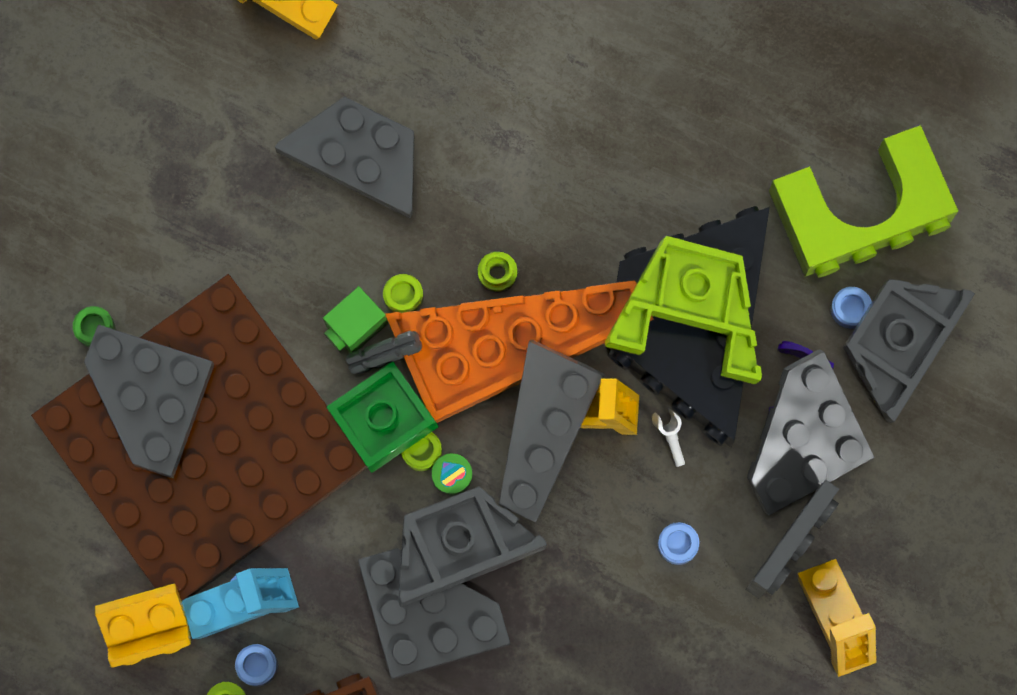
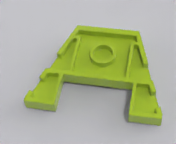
[605,236,762,384]

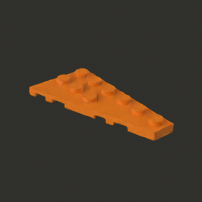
[386,280,654,423]

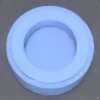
[830,287,872,329]
[658,522,699,565]
[235,644,278,687]

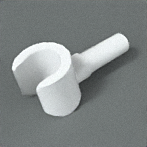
[652,408,685,467]

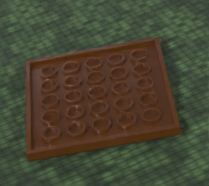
[31,274,368,601]

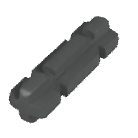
[346,331,422,374]

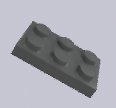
[745,479,839,599]

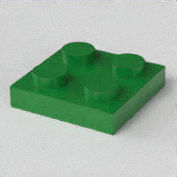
[326,361,439,473]

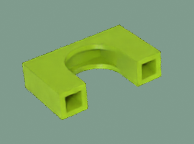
[769,125,958,278]

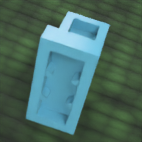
[182,568,299,639]

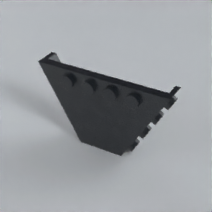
[606,206,770,447]

